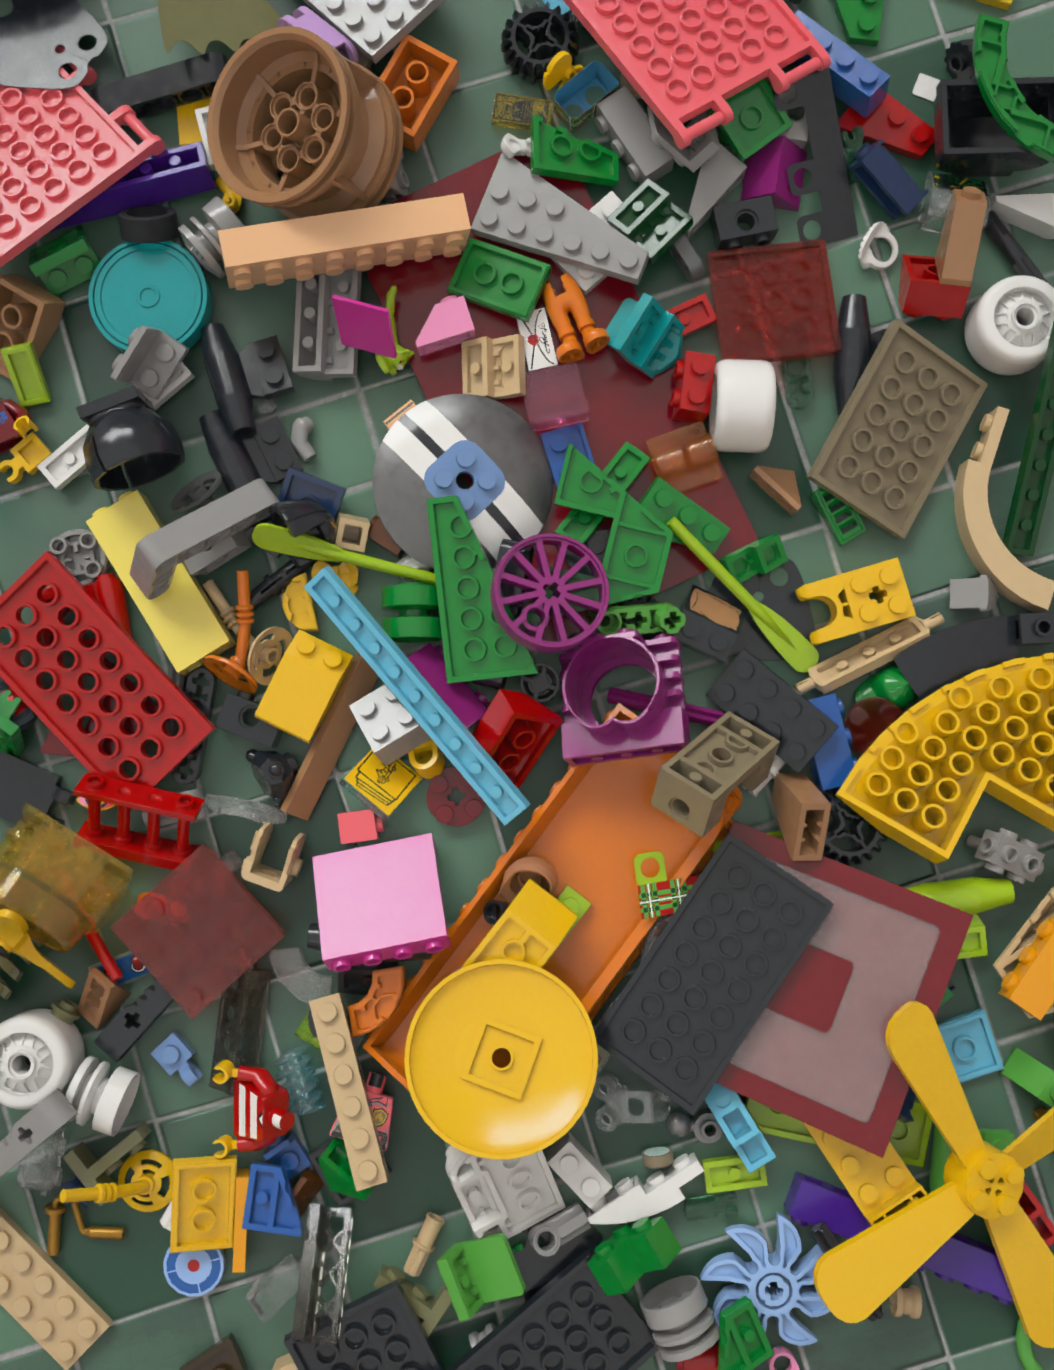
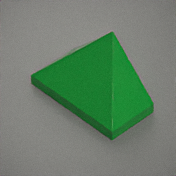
[318,1137,376,1201]

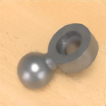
[667,1110,723,1144]

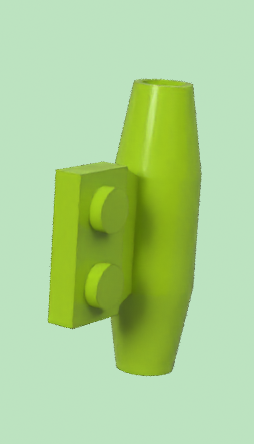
[906,877,1015,959]

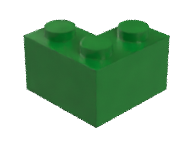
[587,1216,682,1296]

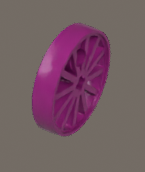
[490,533,609,653]

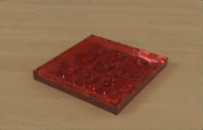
[706,239,842,362]
[110,843,287,1020]

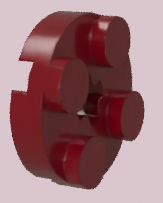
[426,766,486,827]

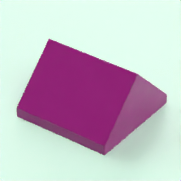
[740,135,807,212]

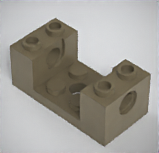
[650,711,780,838]

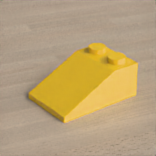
[254,629,353,744]

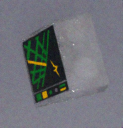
[917,171,991,233]

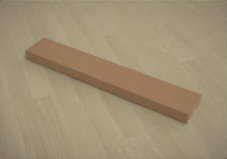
[280,651,378,821]

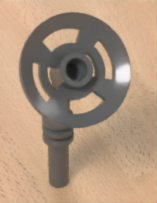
[171,471,282,558]

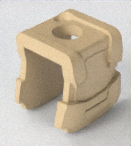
[241,821,306,892]

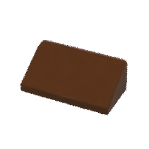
[292,1168,324,1218]

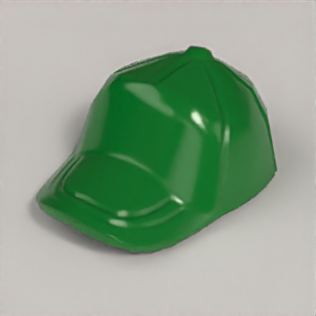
[855,665,916,718]

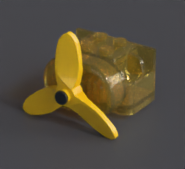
[0,802,133,989]

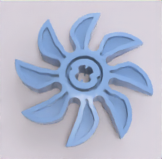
[700,1212,830,1346]

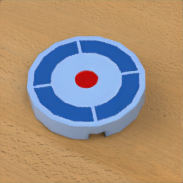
[163,1247,226,1297]

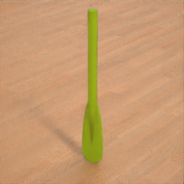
[666,517,819,673]
[252,523,436,586]

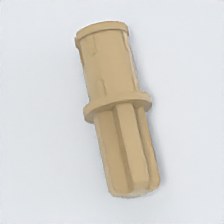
[403,1212,445,1277]

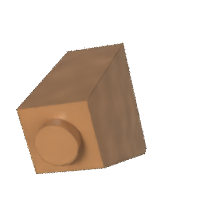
[935,186,987,287]
[771,773,831,861]

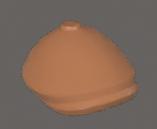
[500,856,558,903]

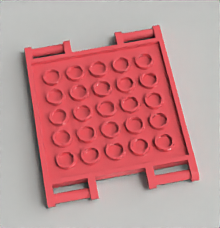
[563,0,831,150]
[0,45,166,268]

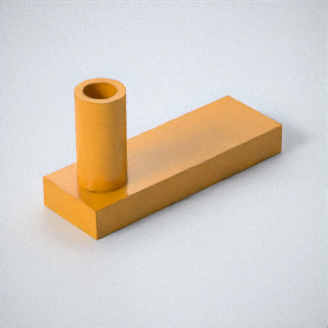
[232,1168,250,1273]

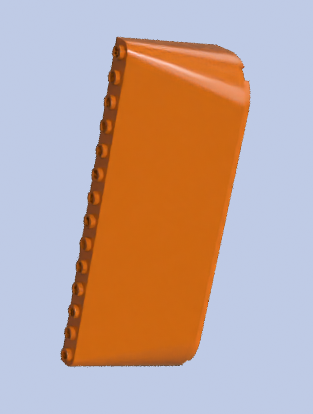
[362,703,742,1091]

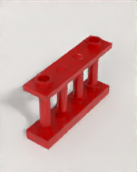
[73,773,205,874]

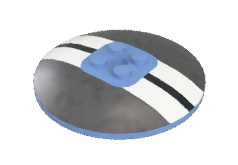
[372,394,553,569]

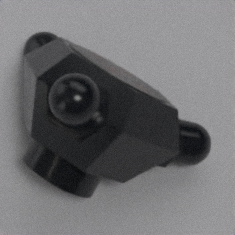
[246,749,299,809]

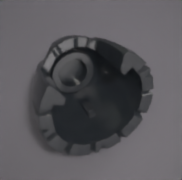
[269,500,337,569]

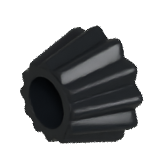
[944,39,975,79]

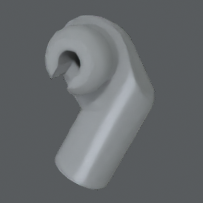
[291,417,317,463]

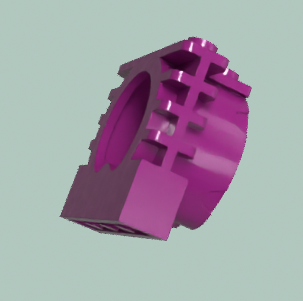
[559,628,691,767]

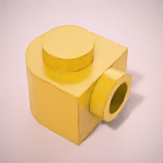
[408,739,445,779]

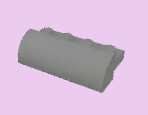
[292,268,362,381]

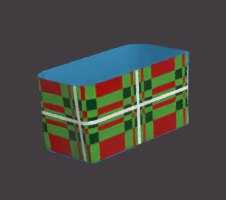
[554,61,619,133]

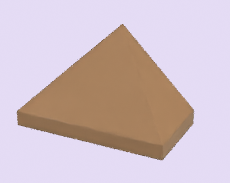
[749,465,802,516]
[77,967,131,1030]

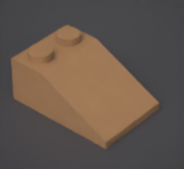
[0,273,66,380]

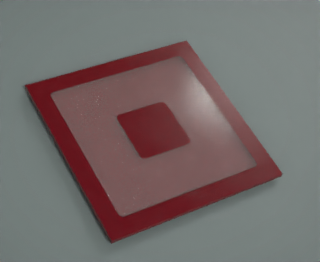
[716,820,973,1158]

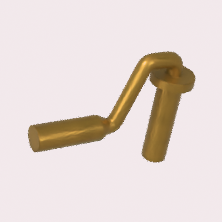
[44,1195,125,1256]

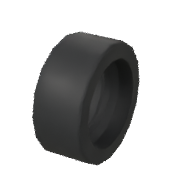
[118,206,179,244]

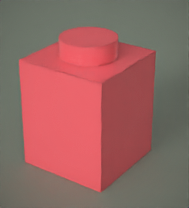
[337,808,385,844]

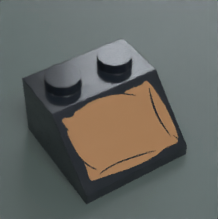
[670,584,747,664]

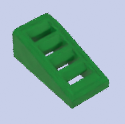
[809,488,866,546]

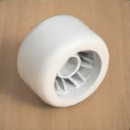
[964,275,1054,375]
[709,359,776,453]
[0,1008,85,1110]

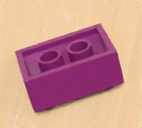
[408,643,490,730]

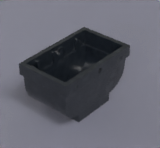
[933,77,1054,177]

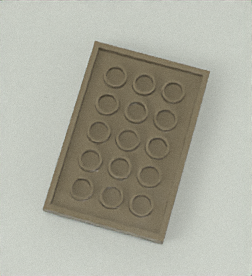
[806,319,988,539]

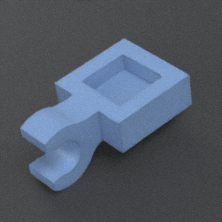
[150,1031,204,1087]

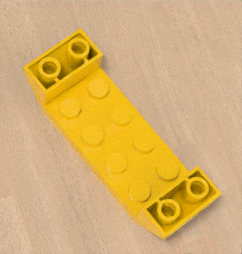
[460,878,578,969]
[802,1122,927,1226]

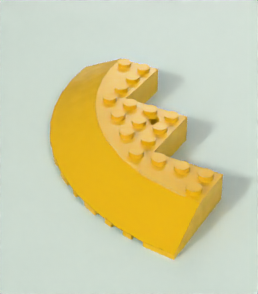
[836,653,1054,864]

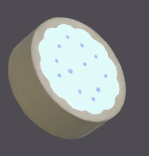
[642,1146,674,1169]

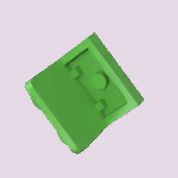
[437,1233,526,1321]

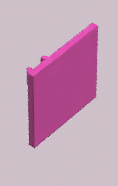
[332,295,397,359]

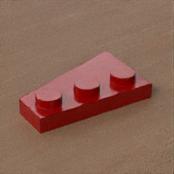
[839,93,934,161]

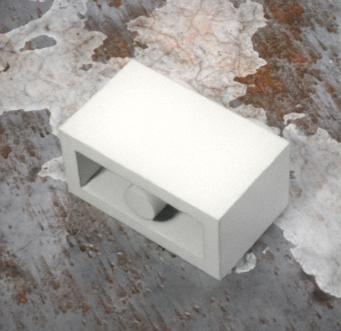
[547,1131,613,1209]

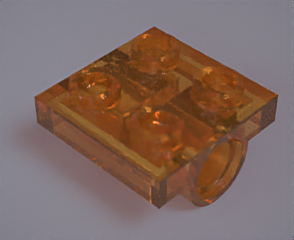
[645,421,723,493]

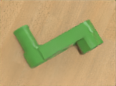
[587,602,686,635]

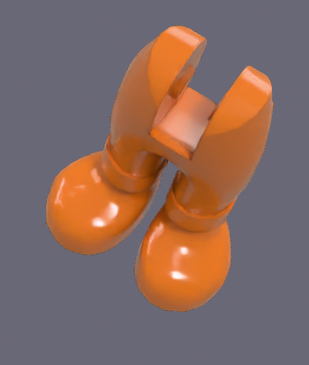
[542,272,610,364]

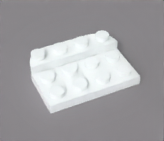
[445,1146,566,1239]

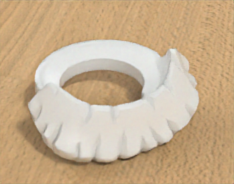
[858,221,898,270]

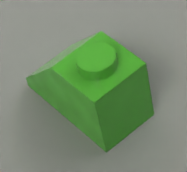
[999,1046,1054,1107]

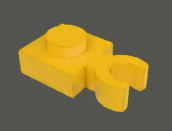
[0,432,52,485]

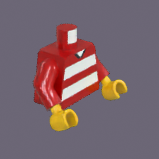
[213,1060,295,1158]

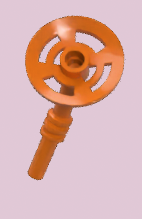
[203,570,258,693]

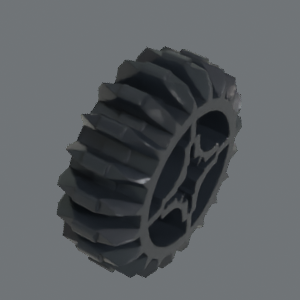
[501,1,580,85]
[822,787,887,866]

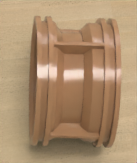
[207,26,403,219]

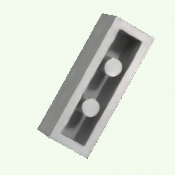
[594,85,675,185]

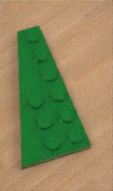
[426,495,540,683]

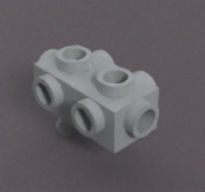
[967,828,1045,885]

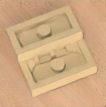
[461,334,526,400]

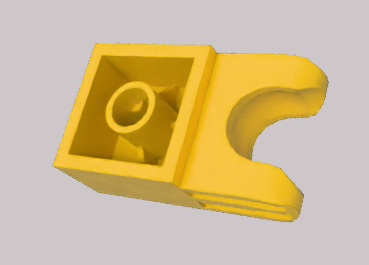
[795,557,916,645]

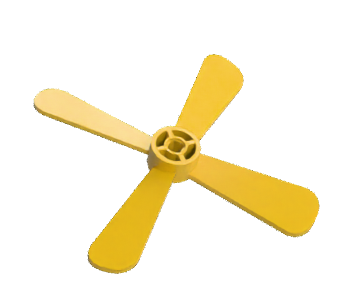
[813,1001,1054,1348]

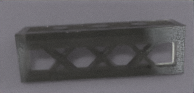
[209,965,271,1095]
[291,1203,354,1345]

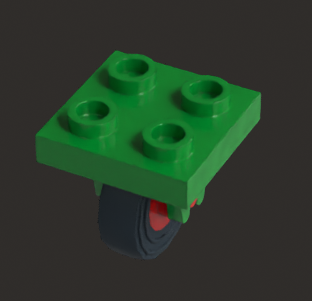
[0,680,38,757]

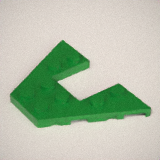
[526,444,674,624]

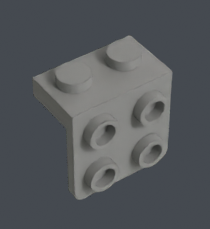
[647,106,720,173]

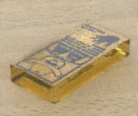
[491,92,554,130]

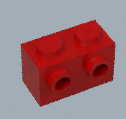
[670,350,716,424]

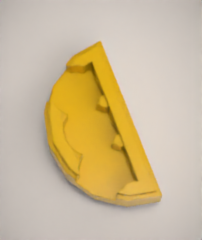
[282,573,320,632]

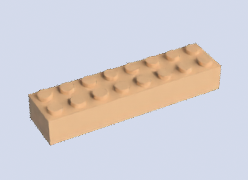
[218,193,471,290]

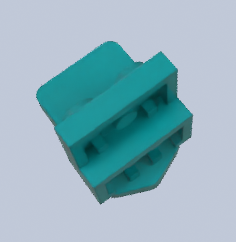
[606,293,685,379]

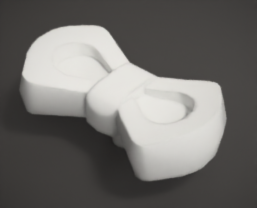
[501,133,531,158]

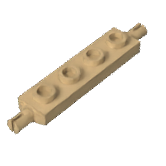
[794,612,945,695]

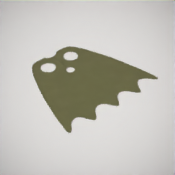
[158,0,281,54]

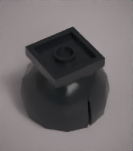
[76,385,185,491]

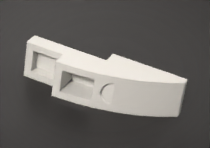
[586,1152,704,1225]

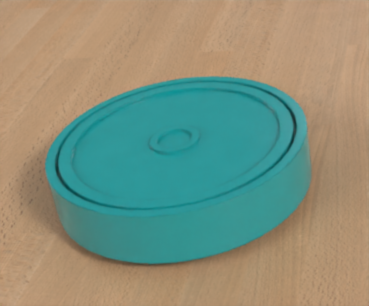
[88,241,213,353]

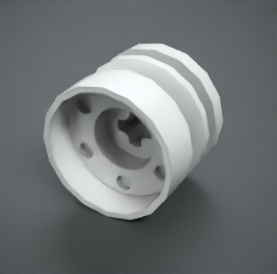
[65,1056,140,1137]

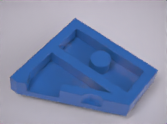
[242,1162,304,1237]

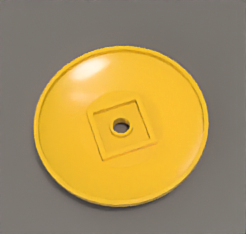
[404,959,598,1160]

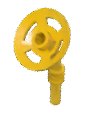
[60,1149,173,1212]

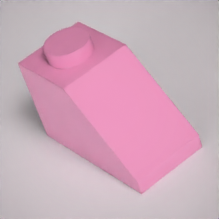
[415,295,476,356]

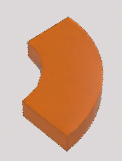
[348,965,405,1037]

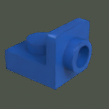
[263,1130,312,1179]

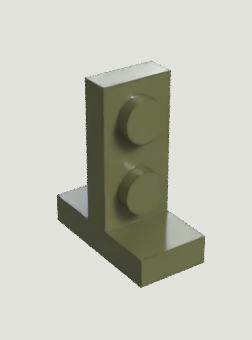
[63,1122,152,1207]
[373,1264,451,1337]

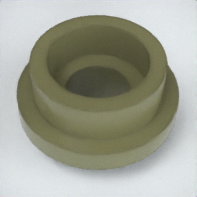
[51,998,81,1025]

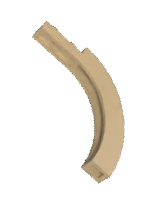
[954,406,1054,613]

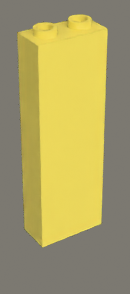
[86,490,236,676]

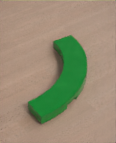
[972,13,1054,163]

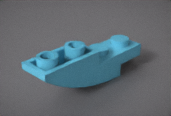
[705,1083,776,1173]

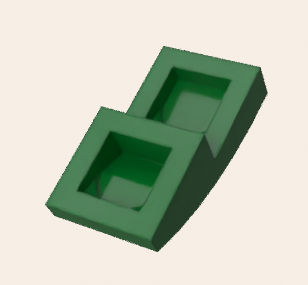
[719,534,788,584]

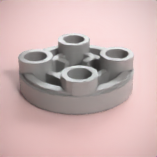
[49,529,110,586]

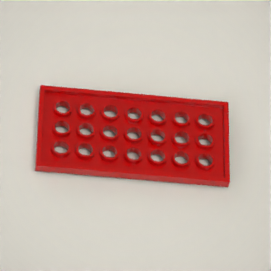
[0,551,216,811]

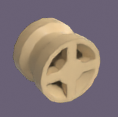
[889,1285,922,1319]

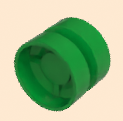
[381,582,442,643]

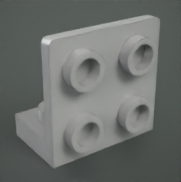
[110,325,190,400]

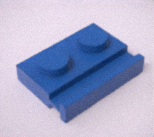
[540,422,595,489]

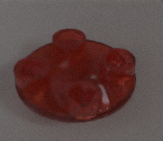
[844,697,903,753]

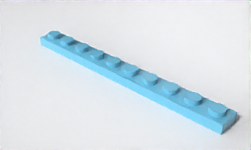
[304,566,530,825]

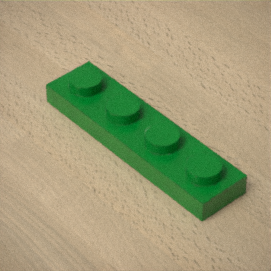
[554,441,651,545]

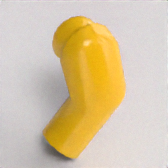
[215,176,243,214]

